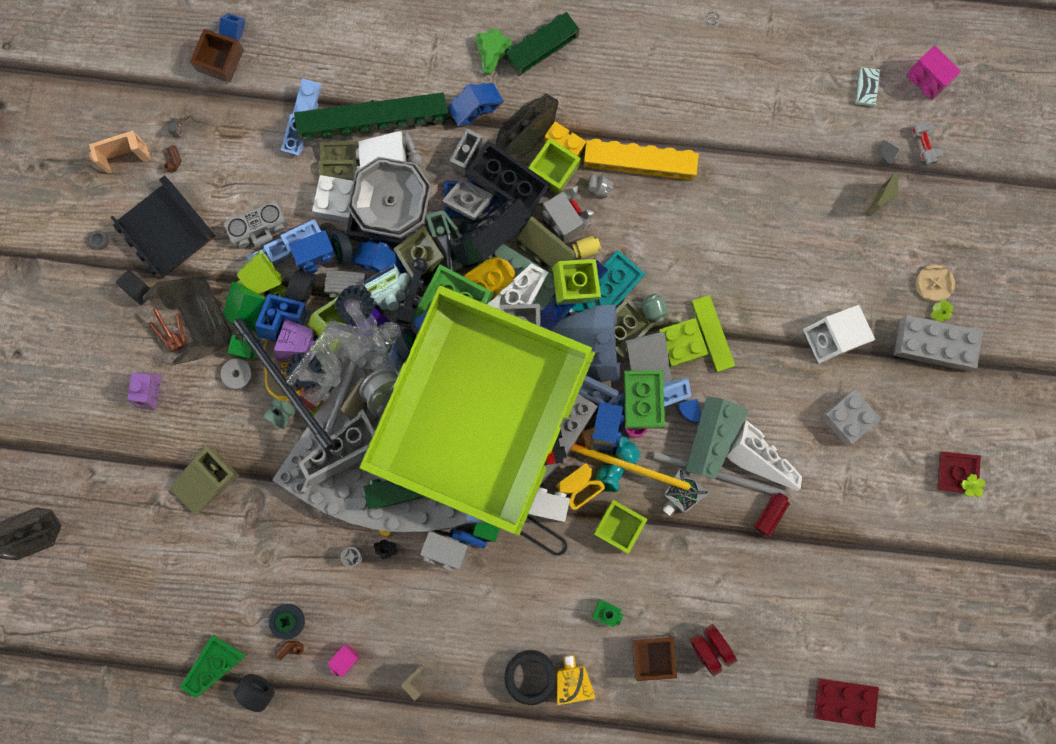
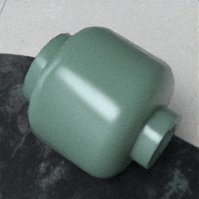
[641,293,668,323]

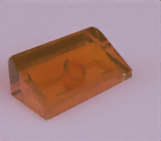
[580,425,596,450]

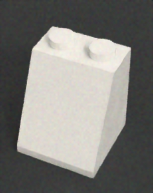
[356,131,407,170]
[803,305,875,364]

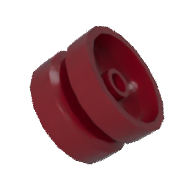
[689,624,737,677]

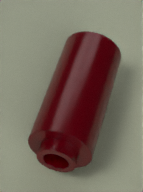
[753,493,790,537]

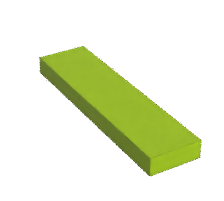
[691,295,735,373]

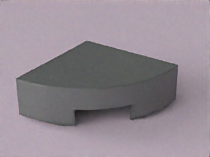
[879,140,900,166]

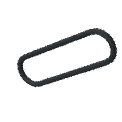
[520,516,567,556]

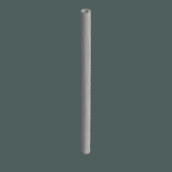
[301,362,358,494]
[652,452,785,495]

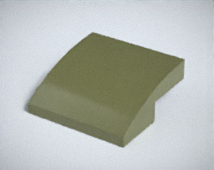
[319,141,358,179]

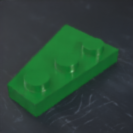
[180,635,247,698]

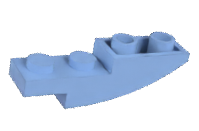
[281,78,322,156]

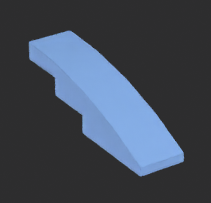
[247,219,321,266]
[612,378,691,414]

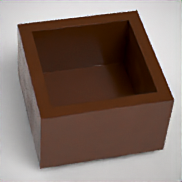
[190,29,244,83]
[631,635,677,681]

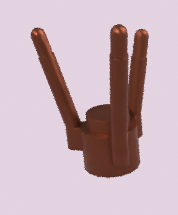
[149,308,187,352]

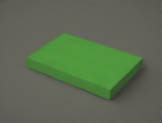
[624,370,665,429]

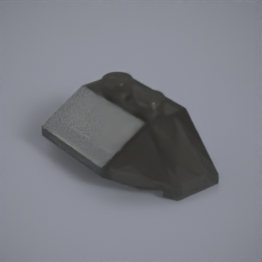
[494,93,559,155]
[0,507,62,561]

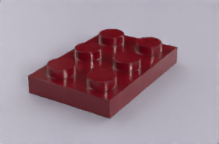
[814,678,879,728]

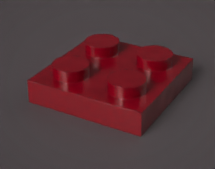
[937,451,981,493]

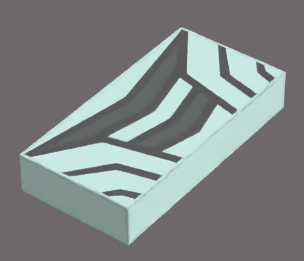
[856,67,880,107]

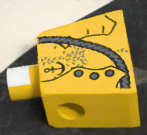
[557,655,595,705]

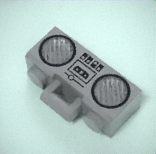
[224,201,289,248]

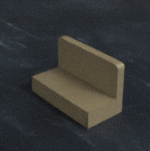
[340,377,367,418]
[401,664,425,701]

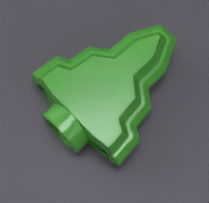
[476,29,512,75]

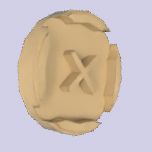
[915,264,955,303]

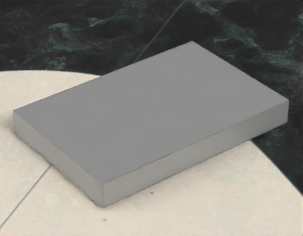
[625,332,672,382]

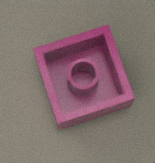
[906,45,962,100]

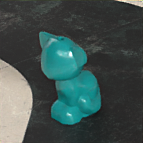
[595,436,641,493]

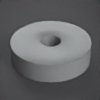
[221,358,253,390]

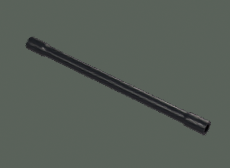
[233,318,335,452]

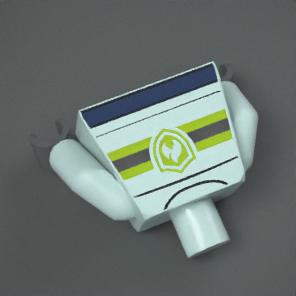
[363,264,412,311]

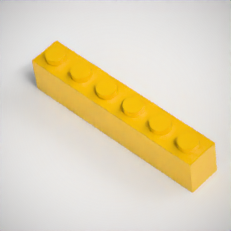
[583,139,699,181]

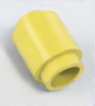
[572,236,601,259]

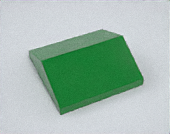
[222,282,266,331]

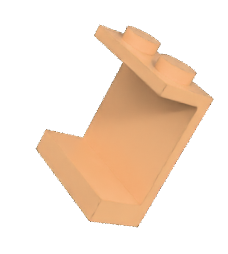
[89,131,151,174]

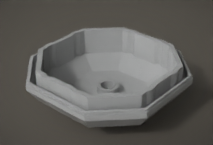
[347,156,432,238]

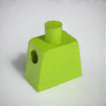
[236,250,283,294]

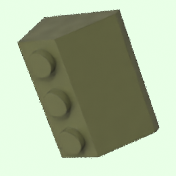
[517,217,576,274]

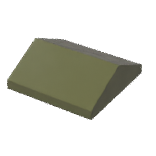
[866,172,898,216]
[394,227,444,278]

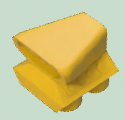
[555,463,605,510]

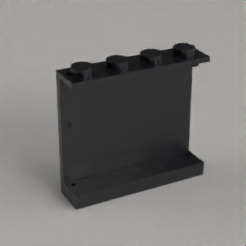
[110,175,216,278]

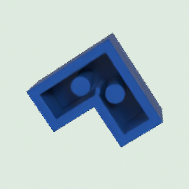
[447,83,504,126]
[289,230,336,274]
[351,240,406,274]
[255,294,307,342]
[589,402,625,454]

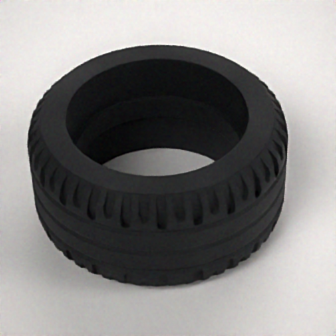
[504,650,557,705]

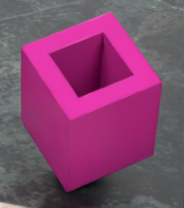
[327,643,361,677]

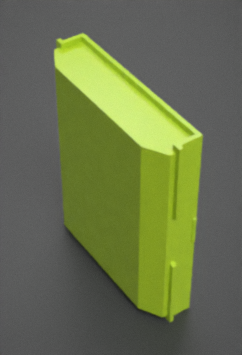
[359,285,595,535]

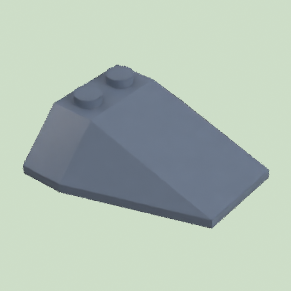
[543,304,621,382]

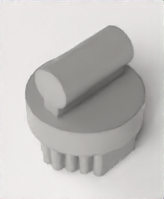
[589,174,613,198]

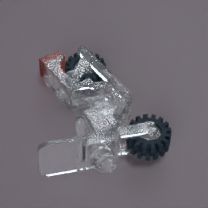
[286,285,407,412]

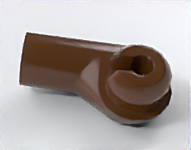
[164,145,182,173]
[274,641,304,661]

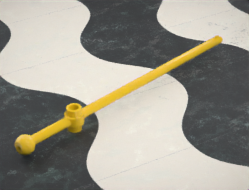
[571,444,691,490]

